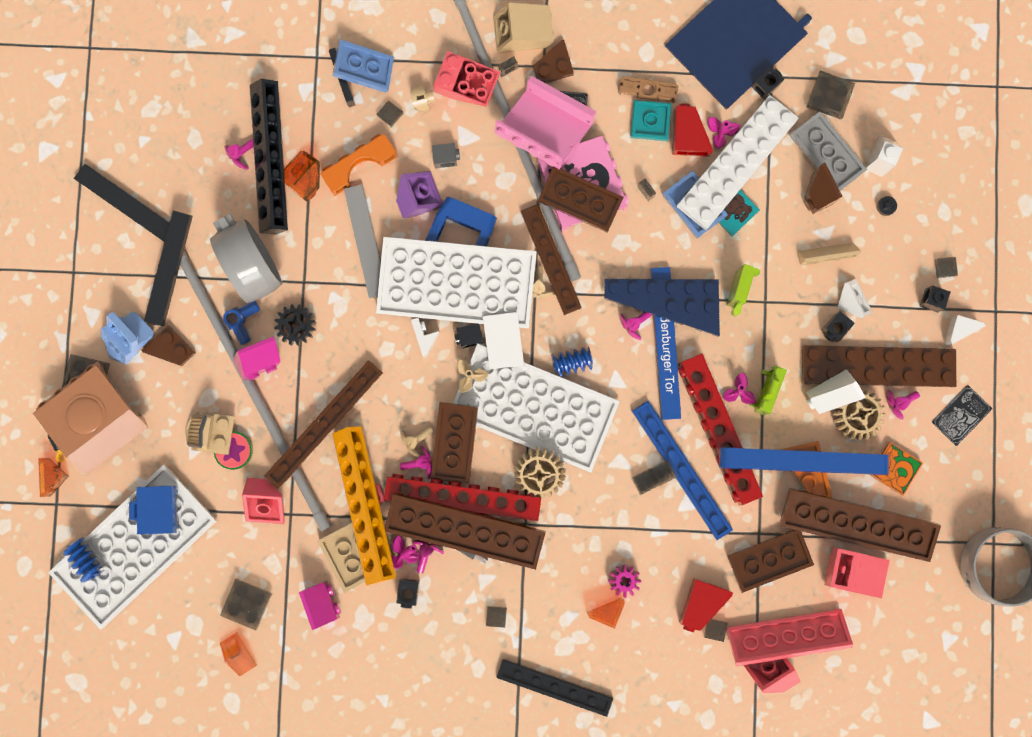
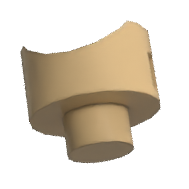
[410,85,435,112]

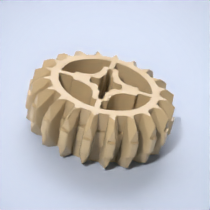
[833,388,886,440]
[514,447,567,499]

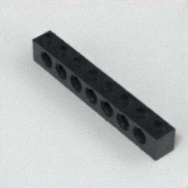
[250,78,288,235]

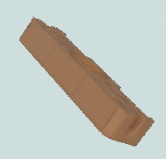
[619,76,679,103]

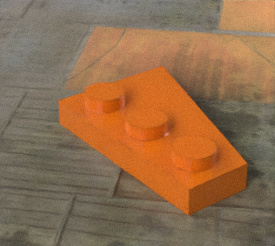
[780,441,832,498]

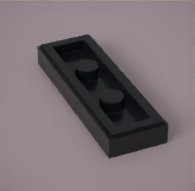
[329,48,355,107]

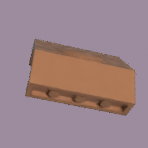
[33,361,148,475]

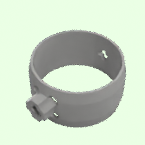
[210,213,283,303]
[960,527,1032,607]

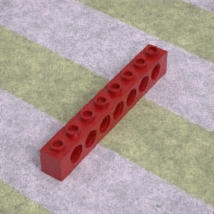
[678,353,763,506]
[384,474,541,521]

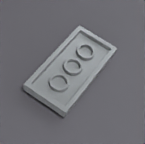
[789,111,868,191]

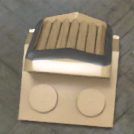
[185,412,235,455]

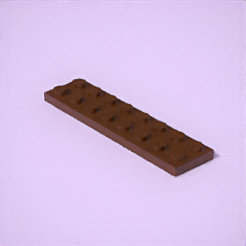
[802,345,957,388]
[779,488,941,562]
[385,492,546,570]

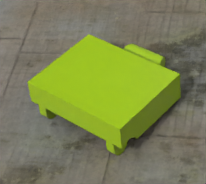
[726,264,760,317]
[749,366,787,415]

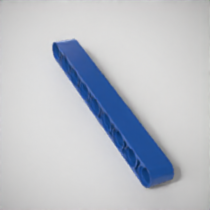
[719,448,889,475]

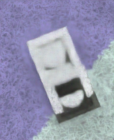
[631,460,677,495]

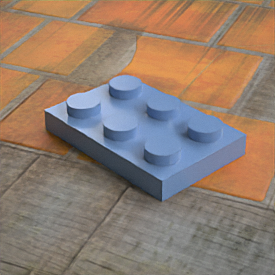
[332,39,394,93]
[662,171,728,239]

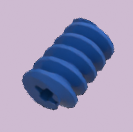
[551,346,593,377]
[63,537,104,583]

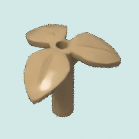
[532,266,555,298]
[457,359,489,393]
[400,426,433,457]

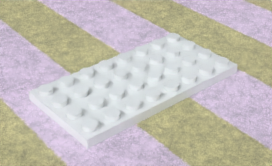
[376,237,537,329]
[453,344,620,473]
[48,465,218,630]

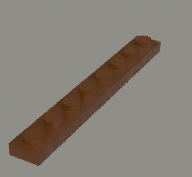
[264,360,383,489]

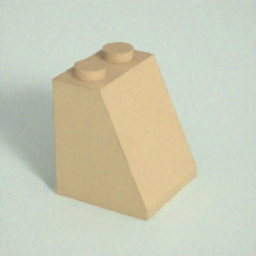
[493,2,554,53]

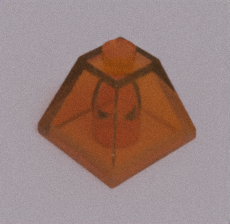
[284,150,320,202]

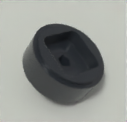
[877,196,897,216]

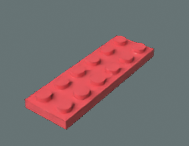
[727,609,853,666]

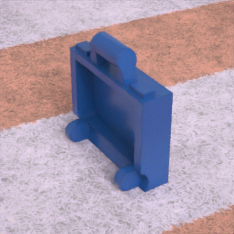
[129,486,179,534]

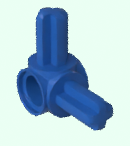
[223,301,260,345]

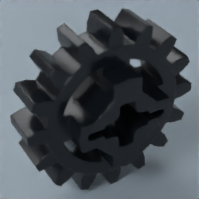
[274,304,317,346]

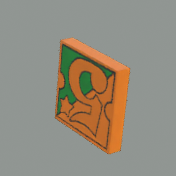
[869,442,923,496]

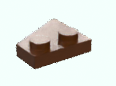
[533,40,574,83]
[141,325,196,366]

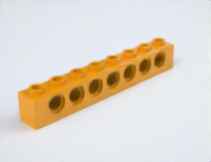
[332,426,396,586]

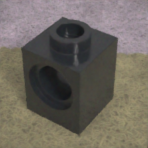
[752,66,784,100]
[919,285,951,313]
[821,311,855,343]
[454,323,484,349]
[396,578,420,609]

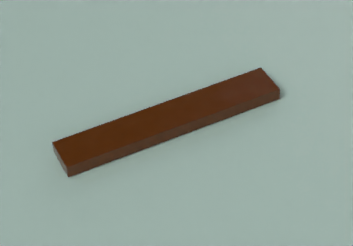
[521,204,582,316]

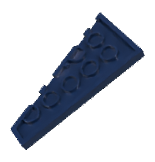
[604,279,720,337]

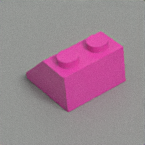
[233,336,281,381]
[299,581,341,630]

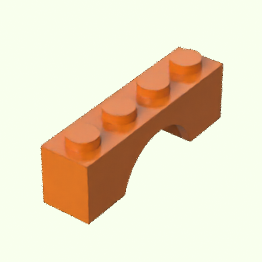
[320,134,398,197]

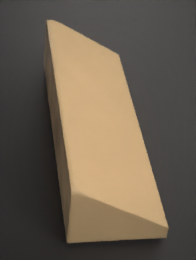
[798,243,861,265]

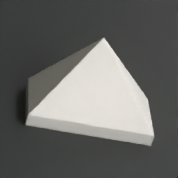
[837,279,873,318]

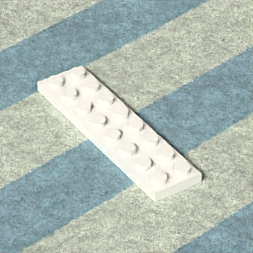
[677,95,799,230]

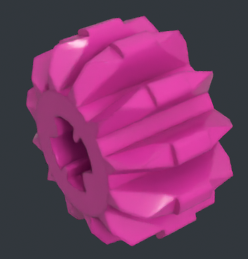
[608,564,642,598]

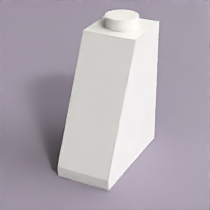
[866,135,903,177]
[806,369,865,414]

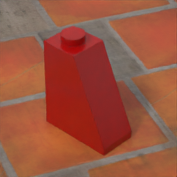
[672,103,713,157]
[679,578,733,633]

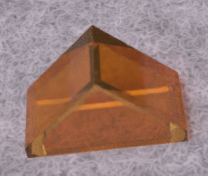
[38,458,69,497]
[587,597,625,629]
[220,632,257,676]

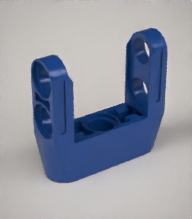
[425,197,497,247]

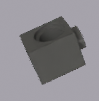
[432,143,460,168]

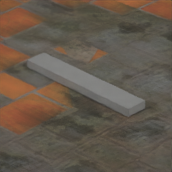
[344,185,381,299]

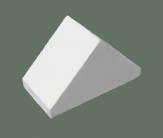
[944,315,986,346]

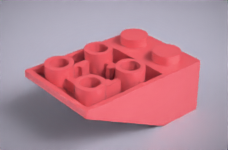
[434,51,500,107]
[824,547,890,598]

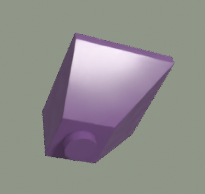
[396,171,443,218]

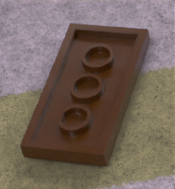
[538,166,624,233]
[431,402,479,484]
[727,530,814,593]

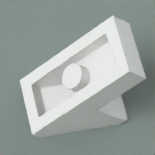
[411,318,440,358]

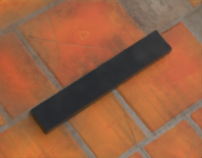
[73,164,170,242]
[144,210,193,326]
[496,659,614,717]

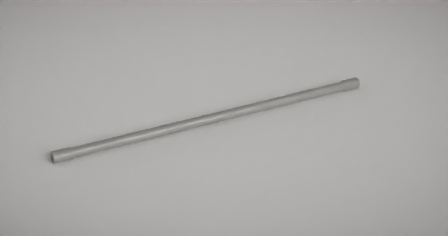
[454,0,581,282]
[180,250,331,532]

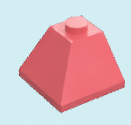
[242,478,285,524]
[743,658,801,693]

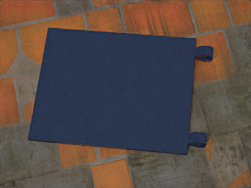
[665,0,812,110]

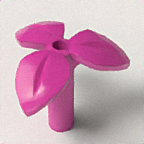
[708,117,740,148]
[224,138,254,170]
[620,312,652,340]
[722,372,756,404]
[886,389,920,420]
[400,446,432,479]
[391,535,421,569]
[412,540,444,573]

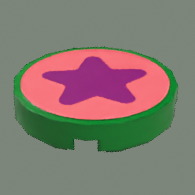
[214,431,253,470]

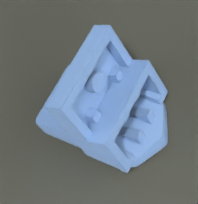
[101,312,154,365]

